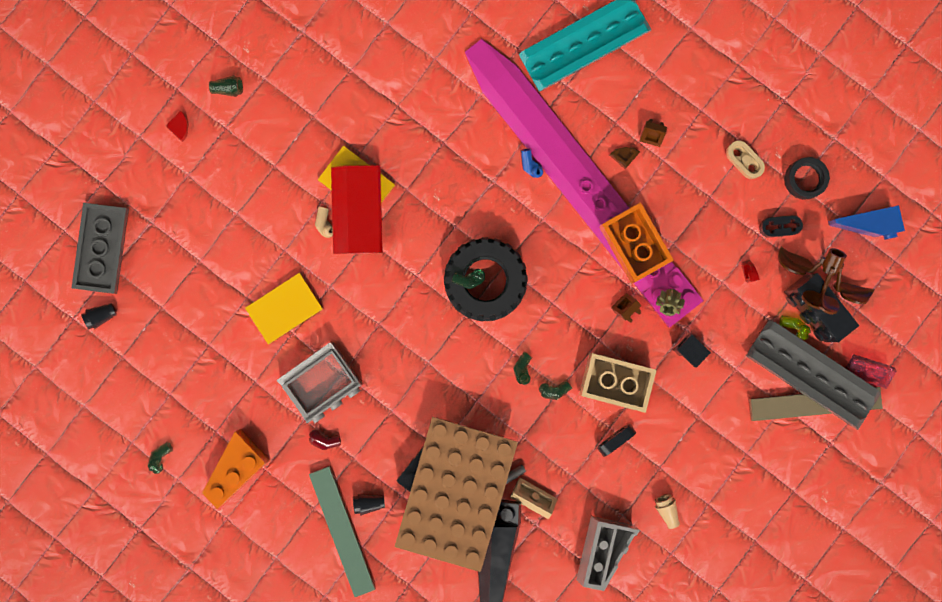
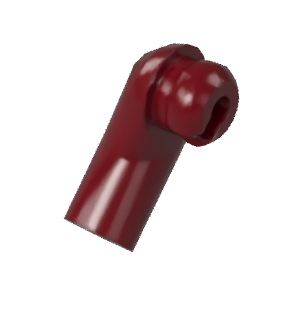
[309,430,341,450]

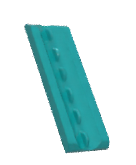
[519,0,652,92]

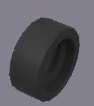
[784,157,830,200]

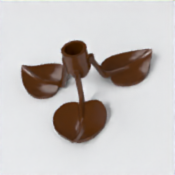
[778,246,875,315]

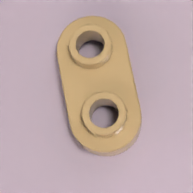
[726,141,765,179]

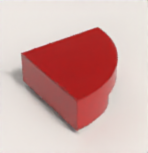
[166,111,188,142]
[741,260,760,283]

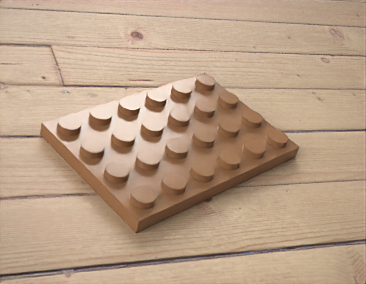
[394,417,518,572]

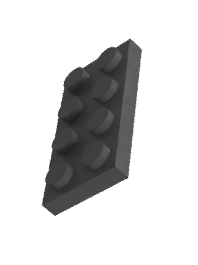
[71,203,129,294]

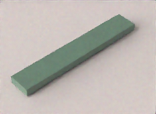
[309,466,376,597]

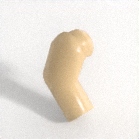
[315,207,333,238]

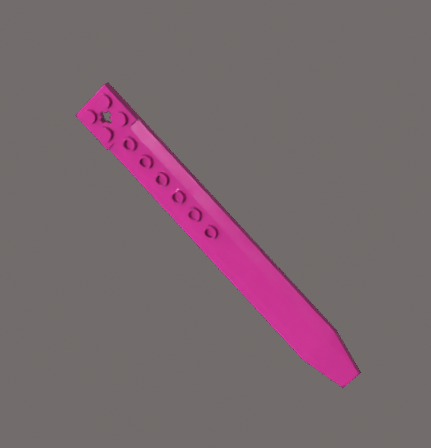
[465,39,704,328]

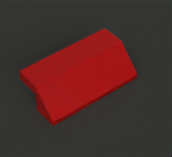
[331,165,383,254]

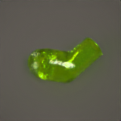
[779,315,811,340]

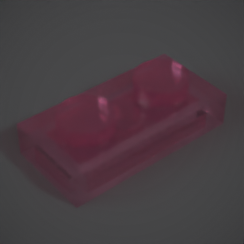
[846,354,896,389]

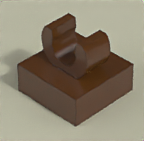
[640,119,667,147]
[611,293,641,322]

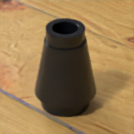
[81,303,117,329]
[353,494,385,516]

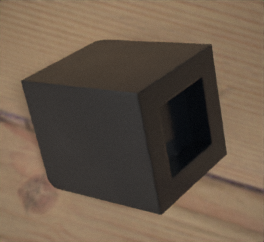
[673,334,711,367]

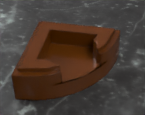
[609,147,640,169]

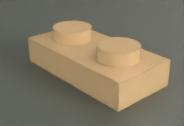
[510,478,558,519]

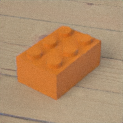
[599,202,674,284]

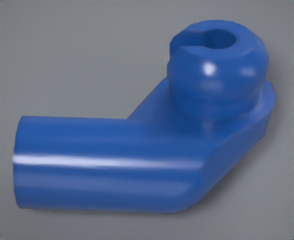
[521,148,544,178]

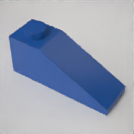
[828,205,905,240]

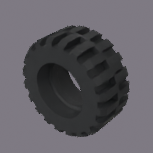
[444,237,528,322]

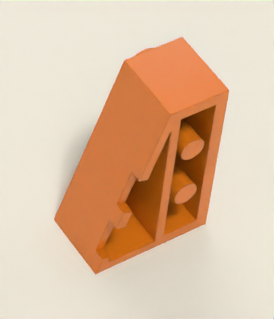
[202,429,270,509]

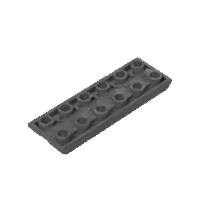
[745,320,881,430]

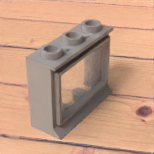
[276,342,363,424]

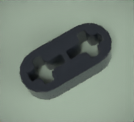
[759,216,803,238]
[597,423,636,457]

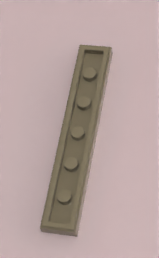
[749,387,883,421]

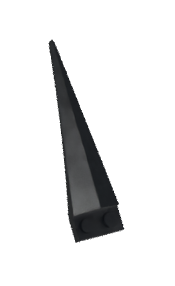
[478,499,522,602]

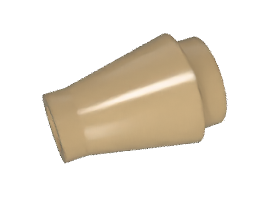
[655,494,680,529]

